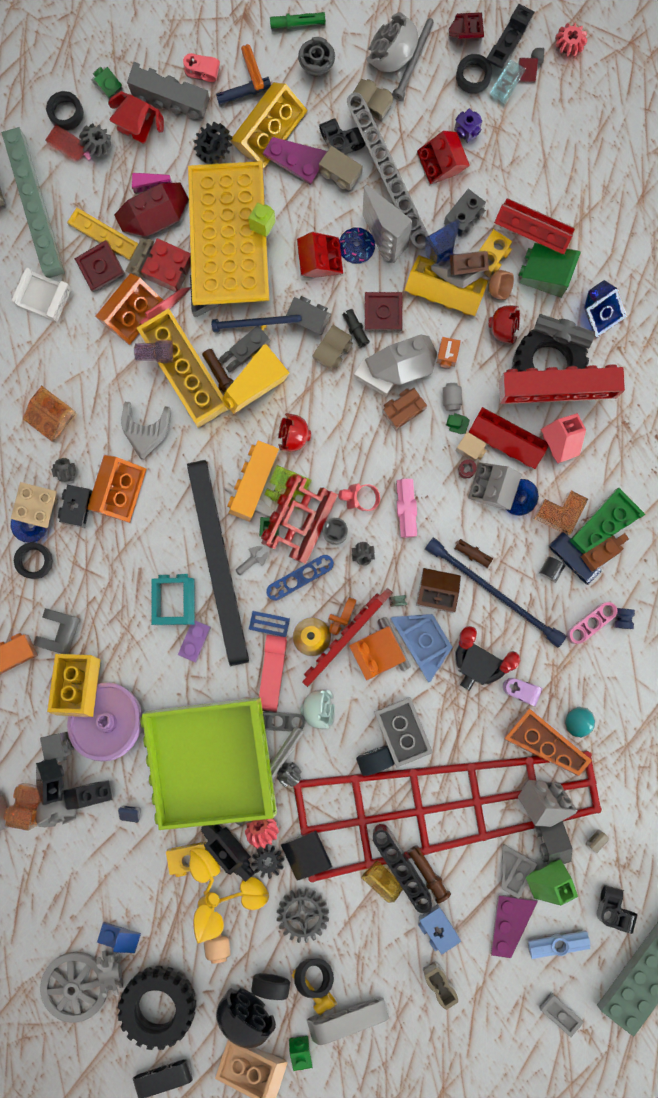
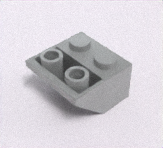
[468,462,522,510]
[518,780,578,827]

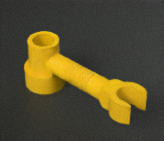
[292,969,337,1016]

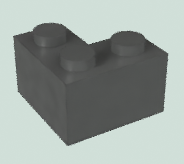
[534,821,573,864]

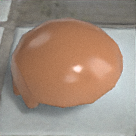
[488,270,514,300]

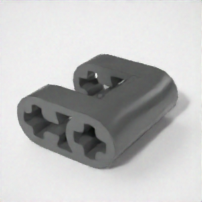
[33,608,80,654]

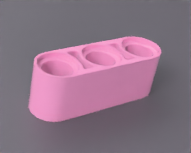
[566,602,617,644]

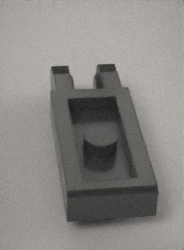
[219,326,271,372]

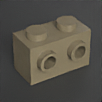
[319,146,363,191]

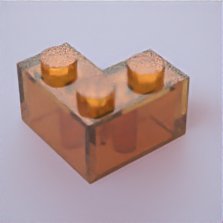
[533,490,588,535]
[4,783,41,831]

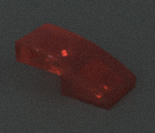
[45,125,84,162]

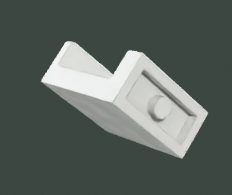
[11,267,72,323]

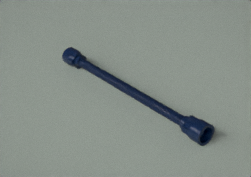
[425,537,567,648]

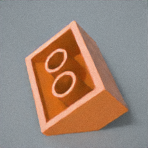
[95,273,163,345]
[87,455,146,523]

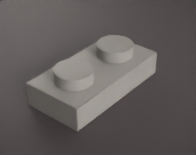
[539,993,584,1037]

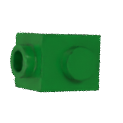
[91,67,122,98]
[289,1036,313,1071]

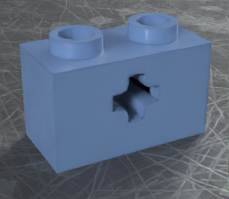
[418,904,461,955]

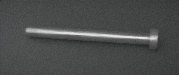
[392,18,434,101]

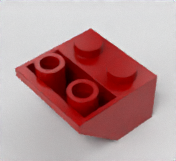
[417,131,470,184]
[297,232,343,278]

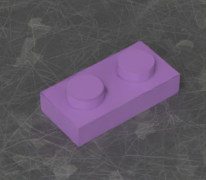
[178,620,211,662]

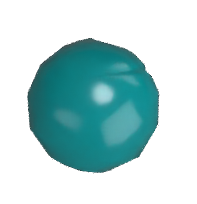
[565,707,595,738]

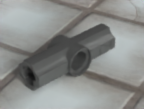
[534,314,595,349]

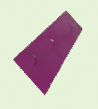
[262,137,327,185]

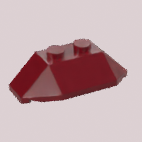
[114,182,189,238]

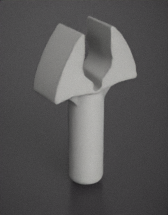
[236,546,268,575]

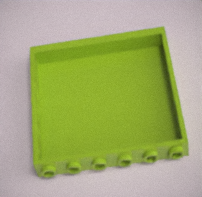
[140,697,277,830]

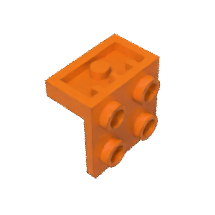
[349,626,406,681]

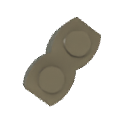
[353,79,393,121]
[312,325,353,371]
[423,962,458,1010]

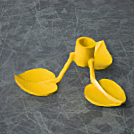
[189,849,269,944]

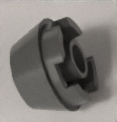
[298,37,335,76]

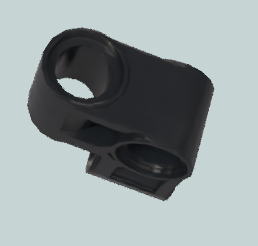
[319,118,366,155]
[597,885,638,934]

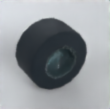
[356,746,395,776]

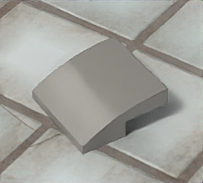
[431,253,484,288]

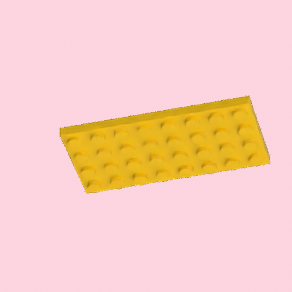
[188,161,269,305]

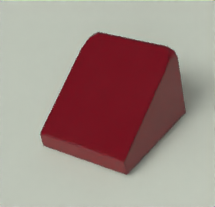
[517,58,538,82]

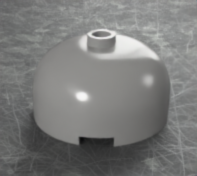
[366,12,418,72]

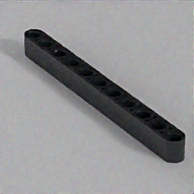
[187,459,249,667]

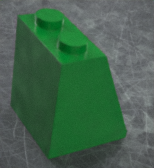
[518,243,581,298]

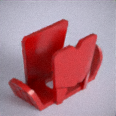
[108,91,164,144]

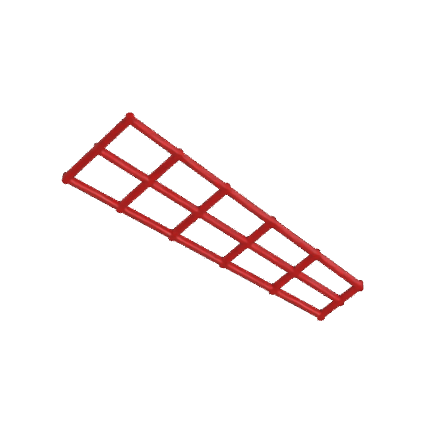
[293,751,602,883]

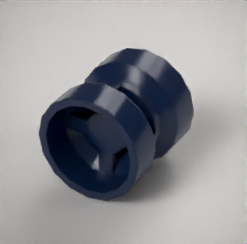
[614,608,635,629]

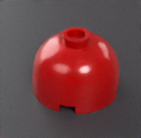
[488,305,520,344]
[278,413,311,452]

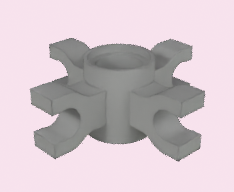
[97,951,123,998]

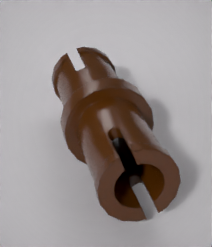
[454,539,493,568]

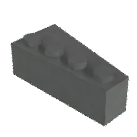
[127,62,210,119]

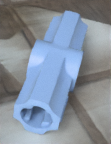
[528,931,590,959]

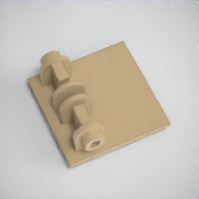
[11,482,58,528]

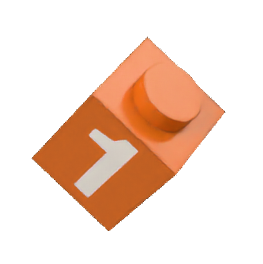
[436,337,461,368]

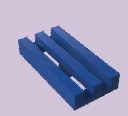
[248,611,290,637]

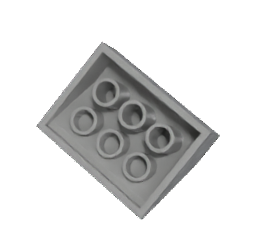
[363,184,412,263]

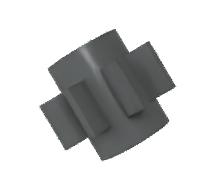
[51,458,76,482]
[352,542,375,566]
[277,762,302,788]

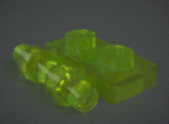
[264,465,312,510]

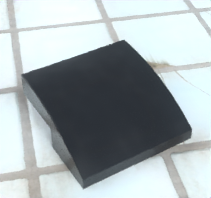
[281,830,333,881]

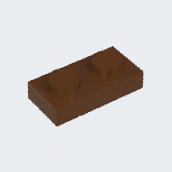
[450,251,489,275]

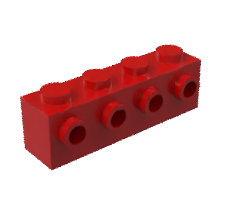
[469,407,549,469]

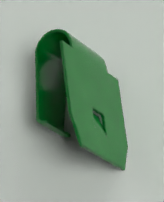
[446,413,470,434]

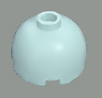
[301,690,335,729]

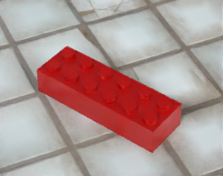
[499,364,625,404]

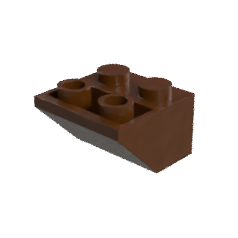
[416,568,461,613]

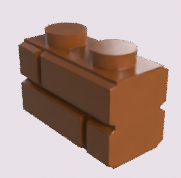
[382,388,427,431]

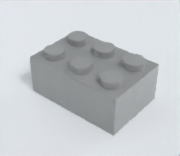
[374,697,433,768]

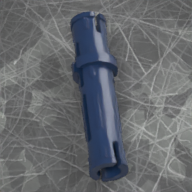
[216,76,271,106]

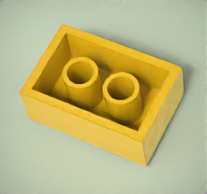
[47,654,100,717]

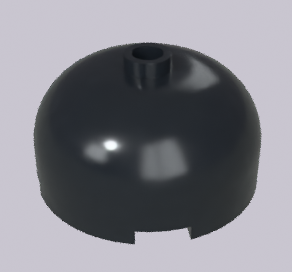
[216,988,276,1048]

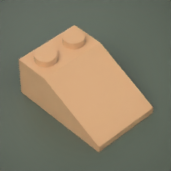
[215,1040,288,1098]

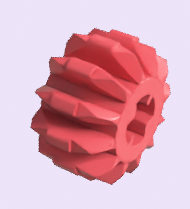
[555,22,587,57]
[244,819,279,849]

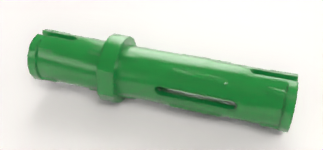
[270,12,326,29]

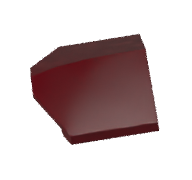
[449,12,484,39]

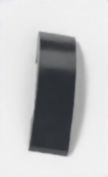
[486,4,535,69]

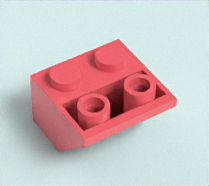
[541,413,586,463]

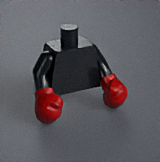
[456,626,521,691]

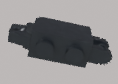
[201,824,255,882]

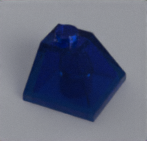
[425,219,460,263]
[584,280,627,338]

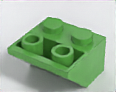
[525,859,578,906]

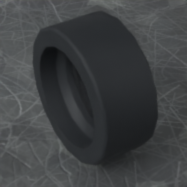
[456,54,492,94]
[46,91,84,130]
[13,542,53,579]
[294,958,334,998]
[251,973,291,1000]

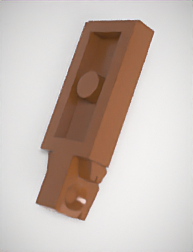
[581,533,629,572]

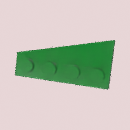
[569,488,646,554]

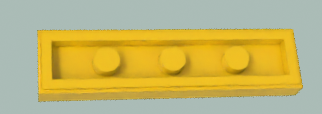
[67,207,138,261]

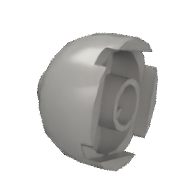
[36,796,76,828]

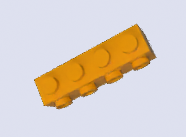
[227,440,279,522]

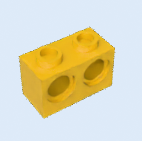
[479,229,512,278]

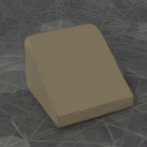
[586,830,609,853]

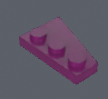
[491,894,538,958]

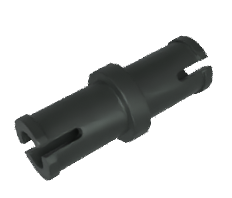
[342,309,370,348]

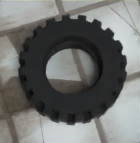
[512,329,589,372]
[117,966,196,1050]

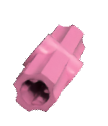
[396,479,417,538]

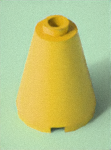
[293,618,331,656]

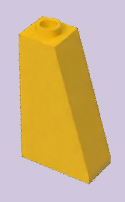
[222,344,290,414]

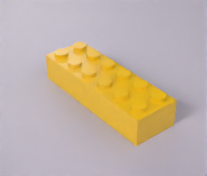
[137,308,229,428]

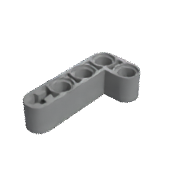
[307,997,389,1045]

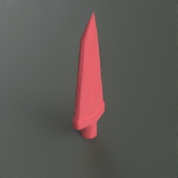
[139,287,190,325]

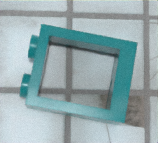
[151,574,195,625]

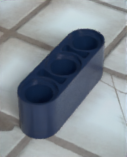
[548,532,602,585]

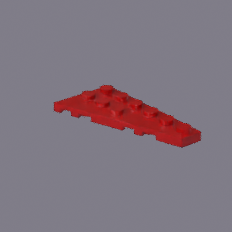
[302,588,393,687]

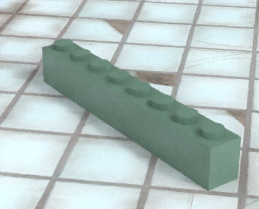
[1,127,65,278]

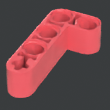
[259,634,287,712]

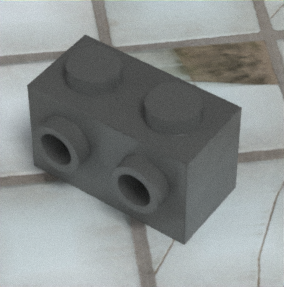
[444,189,486,237]
[286,296,331,334]
[40,731,74,762]

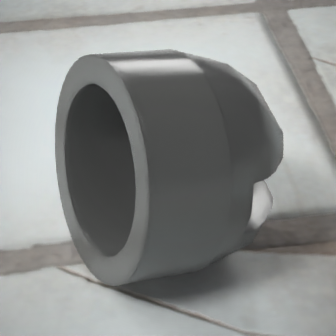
[531,48,544,64]

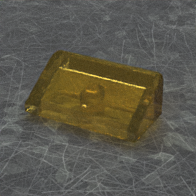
[361,861,403,903]

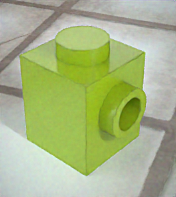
[248,203,276,237]

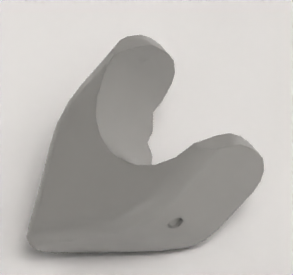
[121,401,171,459]

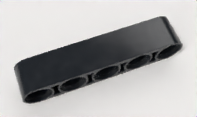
[373,824,432,913]

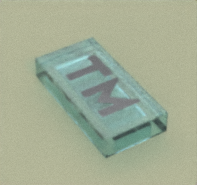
[490,59,526,104]

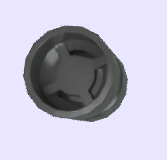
[323,518,348,545]

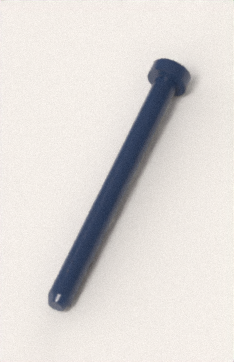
[211,315,302,333]

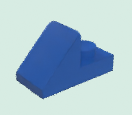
[97,922,141,953]

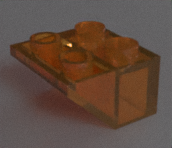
[23,385,76,442]

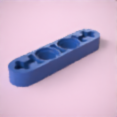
[266,555,334,601]

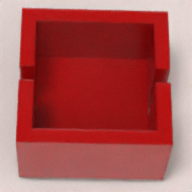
[141,238,191,292]

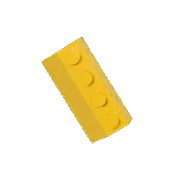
[230,82,308,168]
[404,255,489,316]

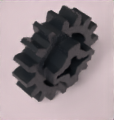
[193,122,232,164]

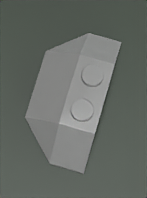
[365,334,437,386]

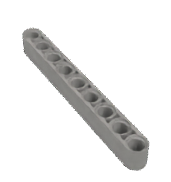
[347,92,431,250]

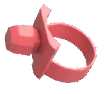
[338,483,380,511]

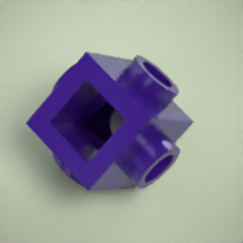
[454,108,482,143]

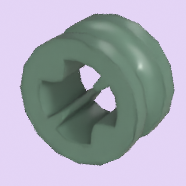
[389,595,407,607]

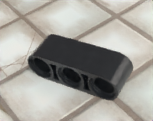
[132,1059,193,1098]

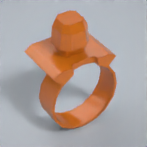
[328,597,357,635]

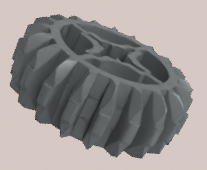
[276,888,329,943]

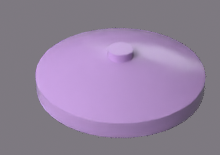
[67,683,142,762]

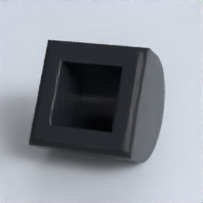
[539,556,566,583]

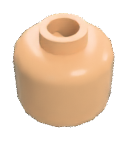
[204,934,231,964]

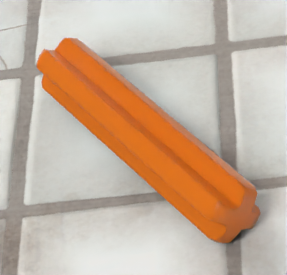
[241,44,264,90]

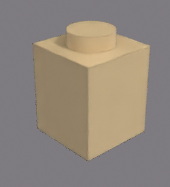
[455,432,487,462]

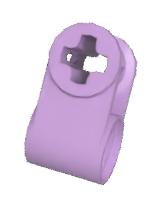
[503,678,543,707]

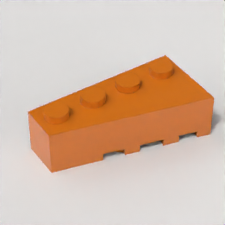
[504,708,592,776]

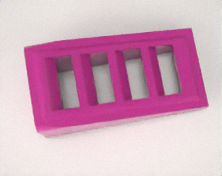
[132,173,172,193]

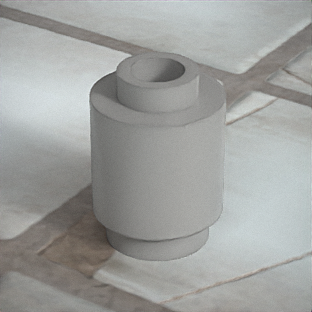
[442,383,462,411]

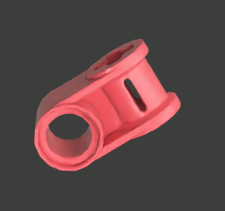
[183,53,220,82]

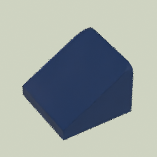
[118,805,141,823]

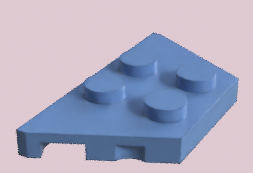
[390,614,453,683]

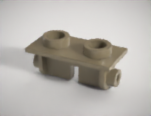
[125,237,154,279]

